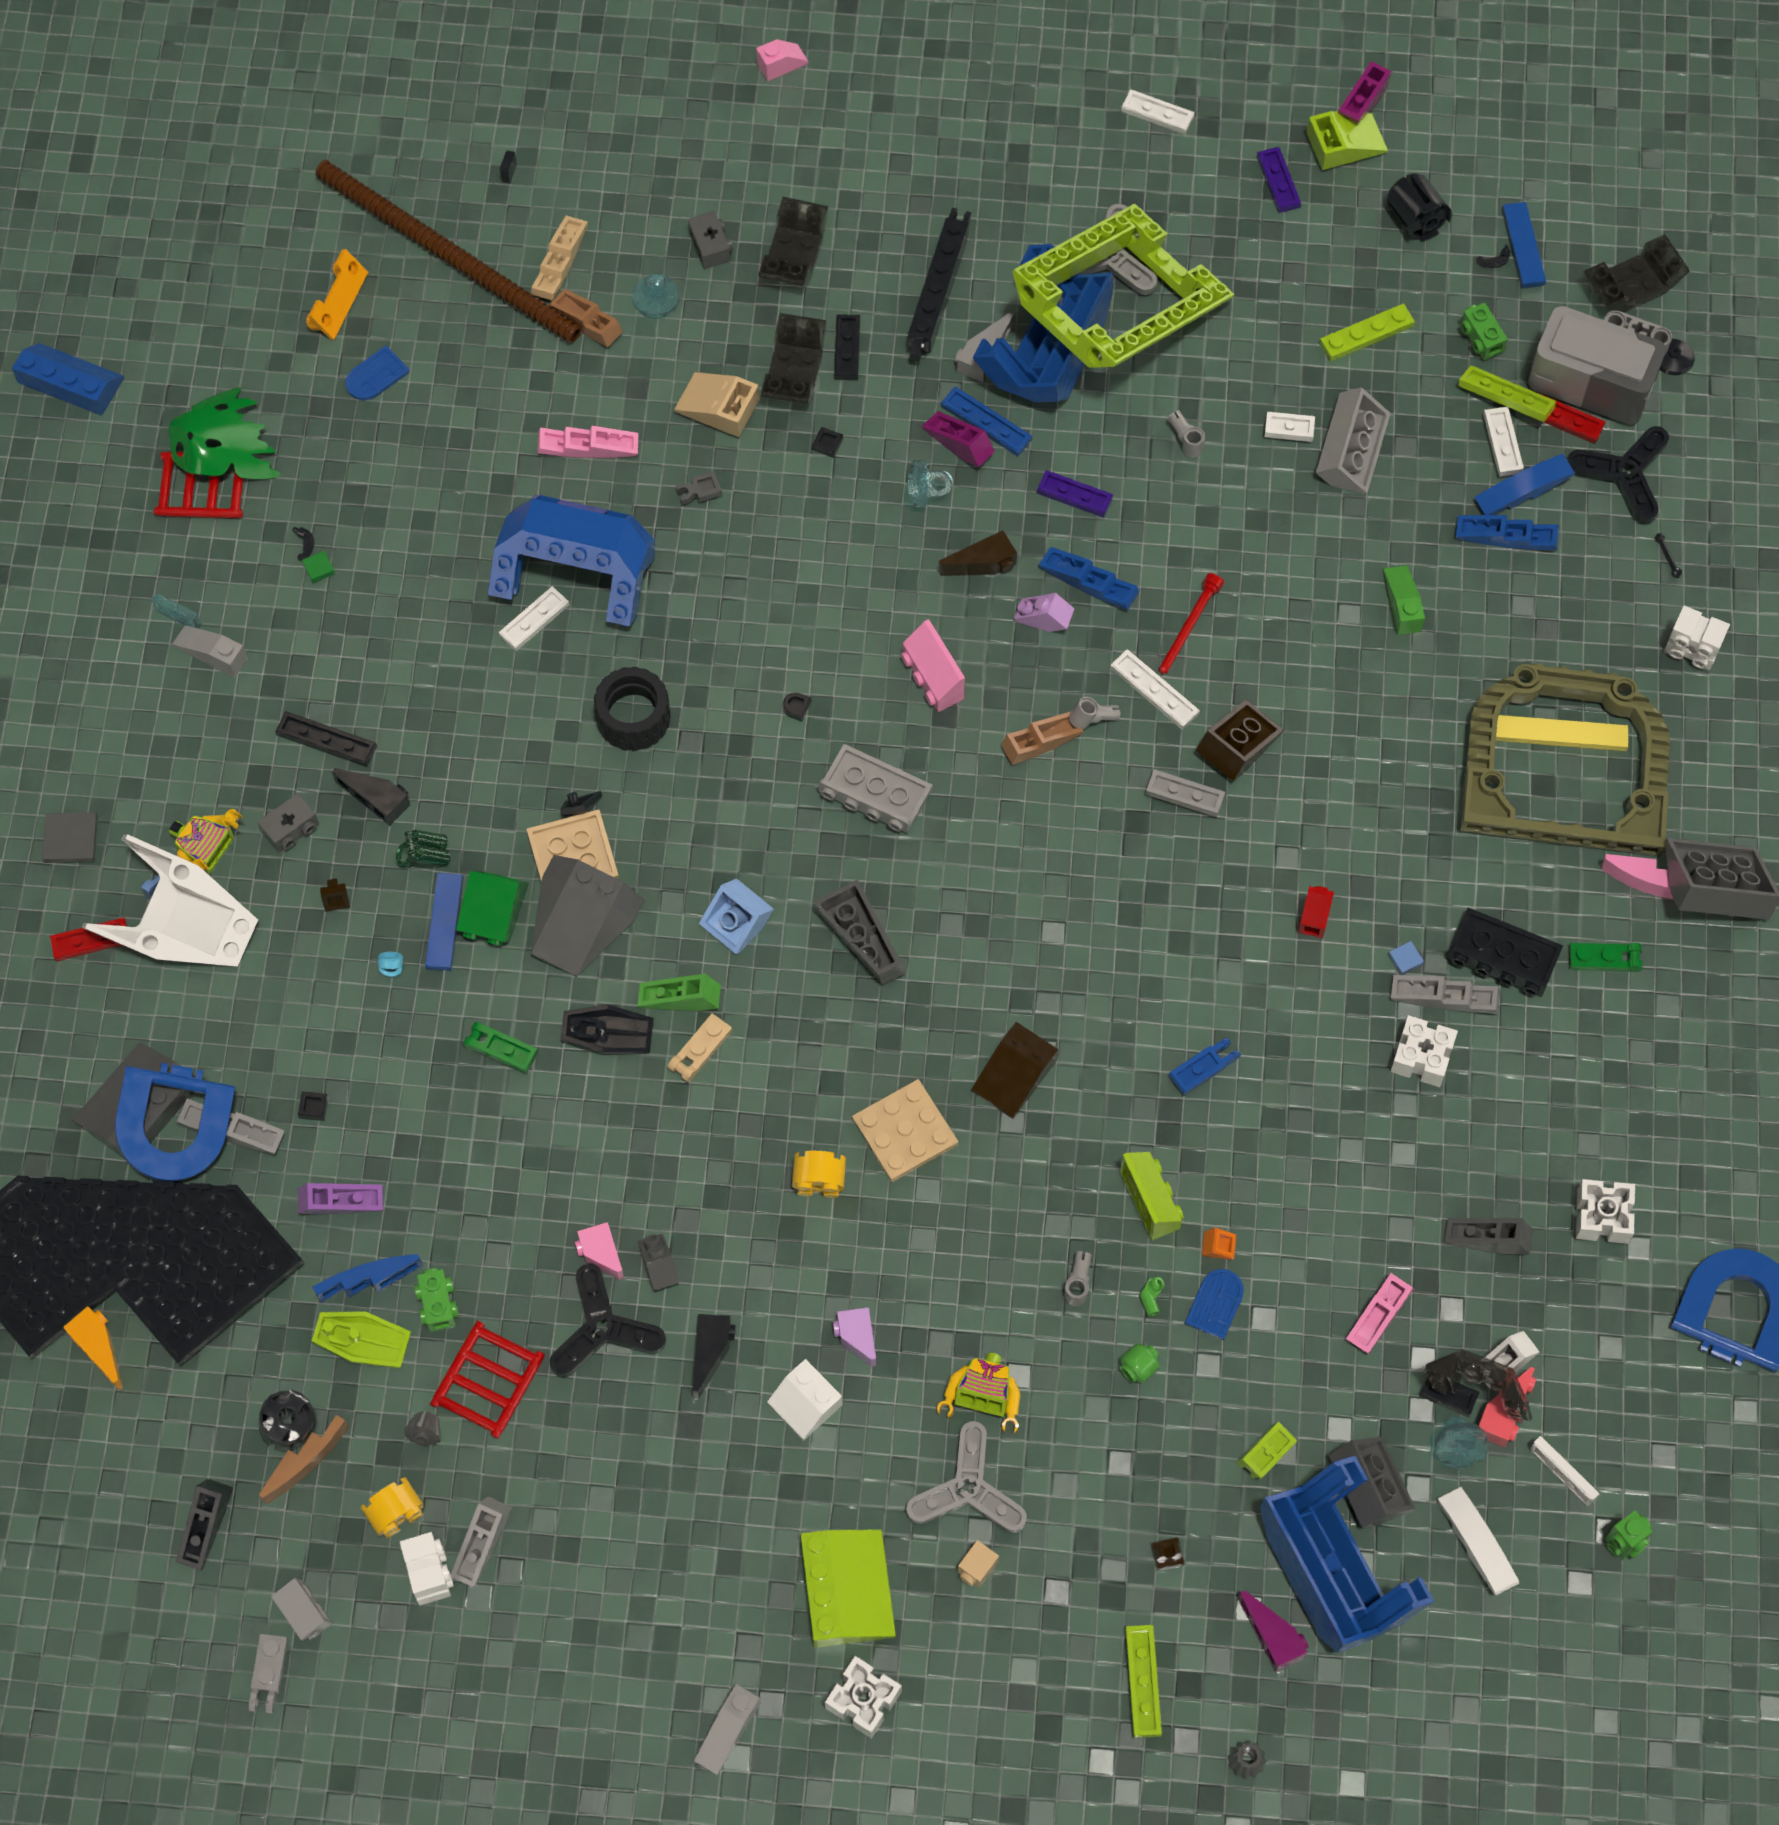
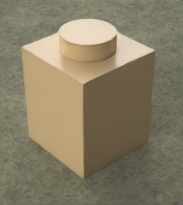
[958,1540,999,1588]

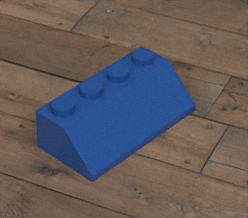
[12,343,124,416]

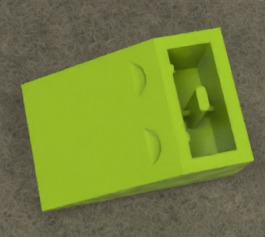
[1306,111,1388,170]

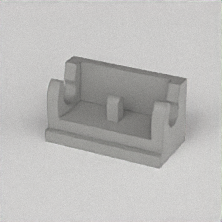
[271,1578,333,1641]

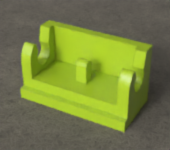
[1235,1421,1297,1479]

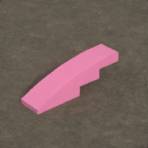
[537,426,638,458]

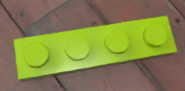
[1319,303,1415,362]
[1459,365,1556,422]
[1125,1625,1162,1738]

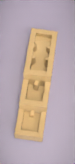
[531,216,588,301]

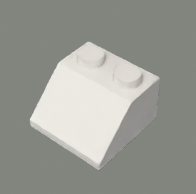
[767,1359,843,1441]

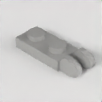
[249,1634,289,1714]

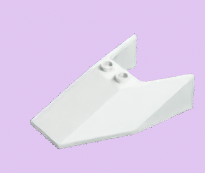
[81,834,258,967]

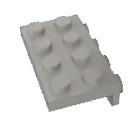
[818,744,933,833]

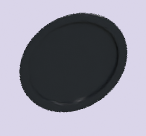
[1660,339,1695,375]

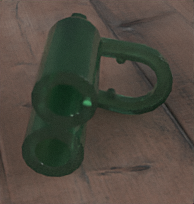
[396,830,450,868]

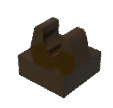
[320,878,350,912]
[1151,1537,1185,1571]

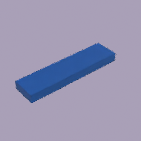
[1502,202,1546,288]
[941,386,1032,457]
[425,873,463,971]

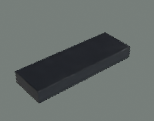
[834,314,860,381]

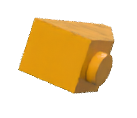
[63,1306,123,1390]

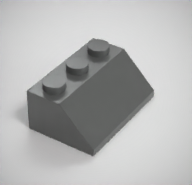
[1329,1436,1416,1528]

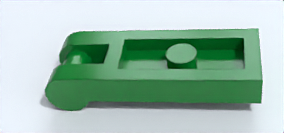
[1569,943,1643,972]
[462,1022,538,1074]

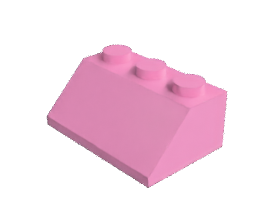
[901,619,965,712]

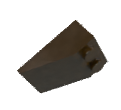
[1196,700,1284,781]
[971,1022,1058,1119]

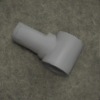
[1167,410,1205,457]
[1069,697,1120,729]
[1064,1251,1092,1306]

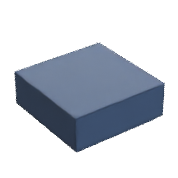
[1388,941,1424,975]

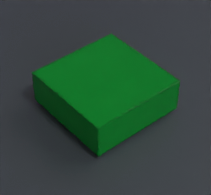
[302,551,335,583]

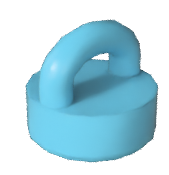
[377,951,403,977]

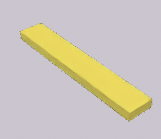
[1496,715,1628,751]

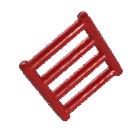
[154,452,243,518]
[430,1321,545,1439]

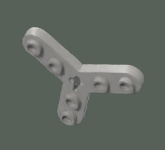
[1078,204,1157,295]
[906,1421,1027,1533]

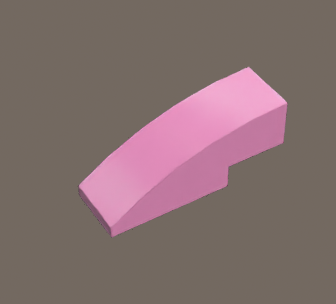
[1601,854,1673,899]
[1346,1273,1414,1354]

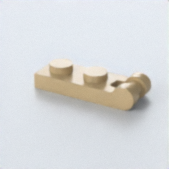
[667,1013,732,1082]

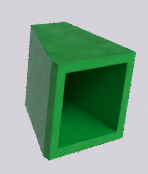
[456,871,529,946]

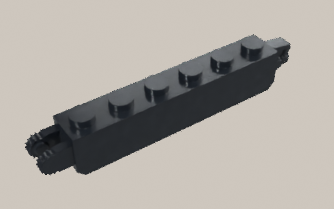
[907,208,972,363]

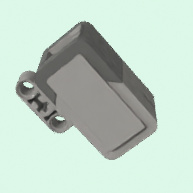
[1528,306,1672,425]

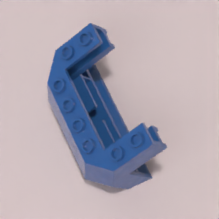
[973,244,1114,402]
[488,494,655,626]
[1260,1456,1435,1653]

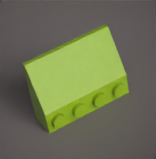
[801,1530,896,1648]

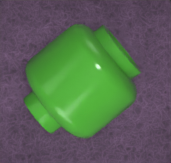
[1120,1343,1160,1383]

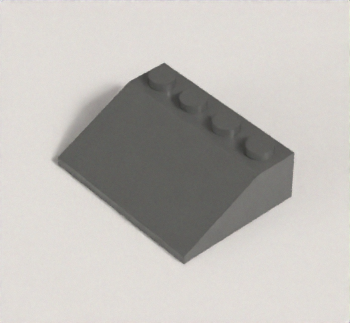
[1665,838,1779,920]
[72,1042,195,1159]

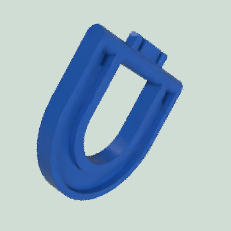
[115,1063,235,1182]
[1670,1249,1779,1373]

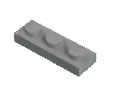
[1146,769,1225,817]

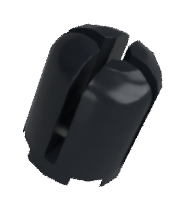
[1387,173,1452,241]
[259,1390,314,1452]

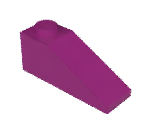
[1338,61,1392,123]
[922,411,995,467]
[1238,1590,1309,1672]

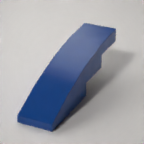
[1475,454,1575,515]
[1456,515,1559,550]
[1039,547,1139,610]
[313,1254,423,1303]

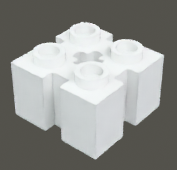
[1664,606,1730,670]
[1390,1015,1458,1087]
[1576,1179,1635,1244]
[400,1532,454,1606]
[825,1656,902,1739]

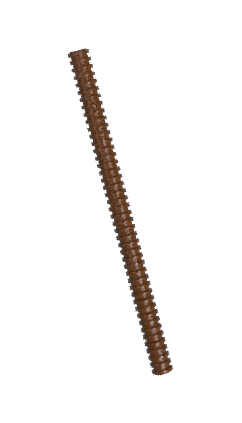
[315,160,581,343]

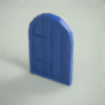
[345,345,410,401]
[1185,1269,1244,1340]

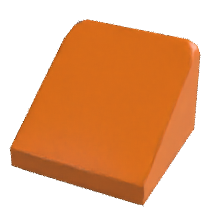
[1202,1227,1237,1260]

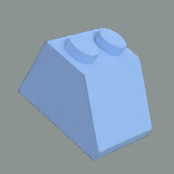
[699,879,774,954]

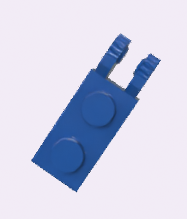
[1169,1038,1241,1096]

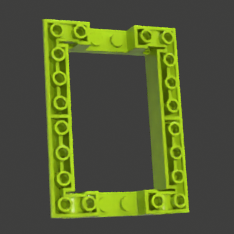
[1012,204,1235,368]

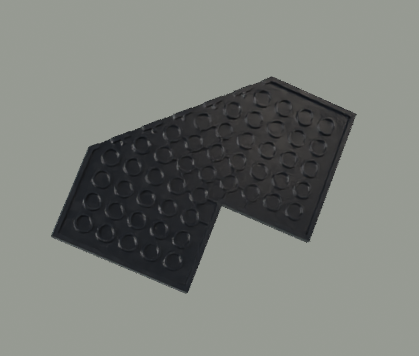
[0,1176,304,1366]

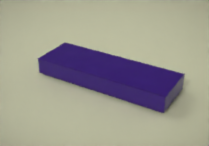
[1257,147,1301,213]
[1037,470,1113,518]

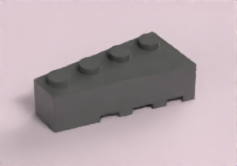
[813,879,905,985]

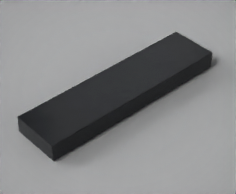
[275,711,377,767]

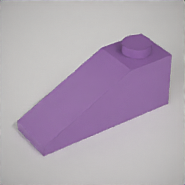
[297,1183,383,1215]

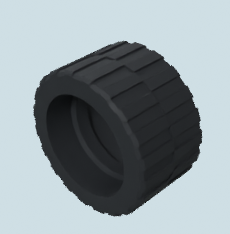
[594,667,671,751]

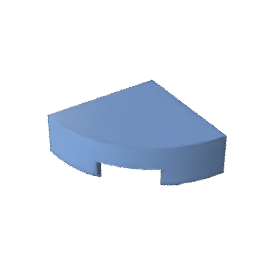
[141,875,159,900]

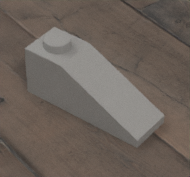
[955,313,1013,383]
[172,625,248,678]
[451,1496,512,1588]
[694,1684,761,1776]

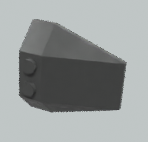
[531,855,644,977]

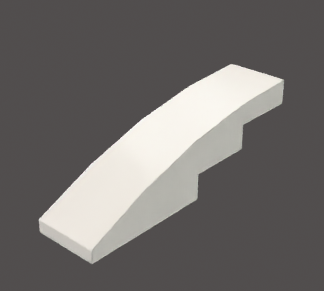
[1438,1487,1519,1596]

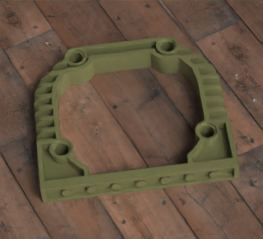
[1460,663,1670,857]

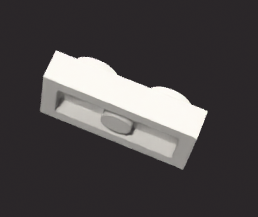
[1265,412,1315,442]

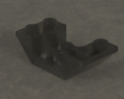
[758,197,828,287]
[1583,234,1690,313]
[761,313,827,404]
[1425,1349,1532,1422]

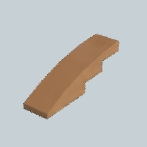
[259,1415,349,1504]

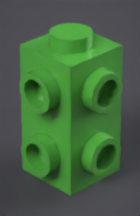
[1460,302,1508,360]
[414,1268,459,1332]
[1605,1510,1653,1561]

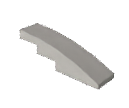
[1391,975,1500,1014]
[177,1099,285,1155]

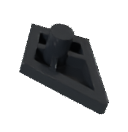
[560,791,602,817]

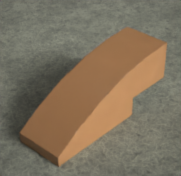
[549,289,623,348]
[1001,712,1083,765]

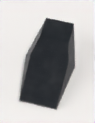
[560,1005,654,1054]

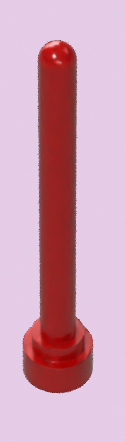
[1159,573,1224,674]

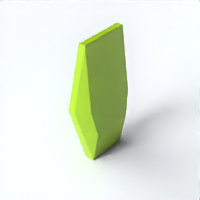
[312,1311,411,1369]

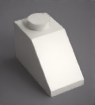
[1474,1331,1539,1389]

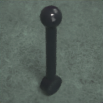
[1655,533,1682,578]

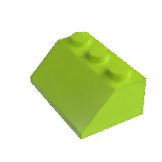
[1120,1152,1184,1241]

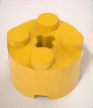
[792,1151,846,1198]
[360,1478,424,1539]

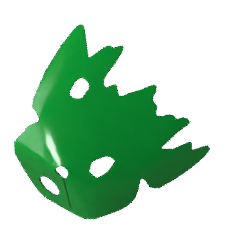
[169,387,280,479]

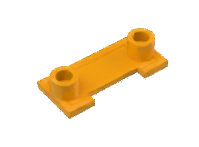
[307,249,368,340]

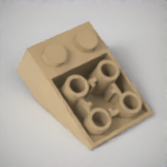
[674,372,759,437]

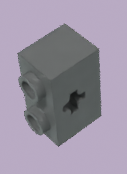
[688,211,733,269]
[257,793,319,853]

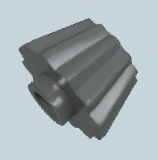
[404,1411,440,1446]
[1228,1740,1267,1779]

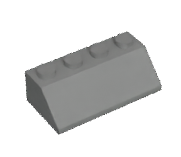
[1316,387,1391,494]

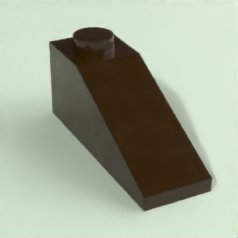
[939,530,1017,576]

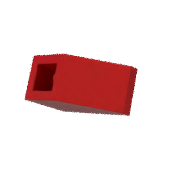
[1298,886,1334,939]

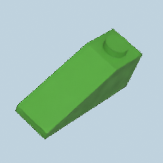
[1383,565,1425,635]
[637,974,721,1011]

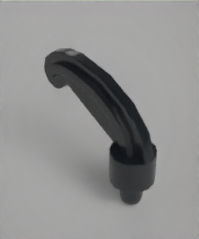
[1477,245,1511,268]
[292,527,314,561]

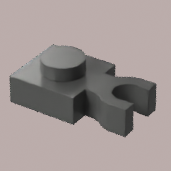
[676,471,722,505]

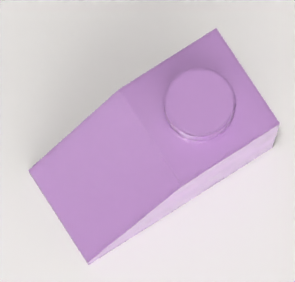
[833,1307,876,1366]

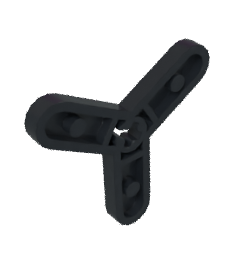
[1567,426,1669,524]
[549,1264,666,1377]

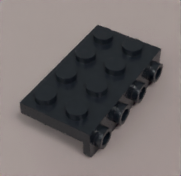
[1447,908,1563,997]

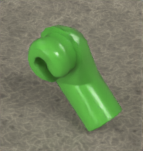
[1140,1277,1164,1317]

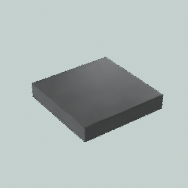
[43,812,98,863]

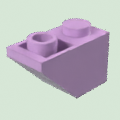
[1014,593,1075,632]

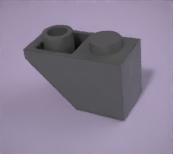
[638,1233,679,1291]

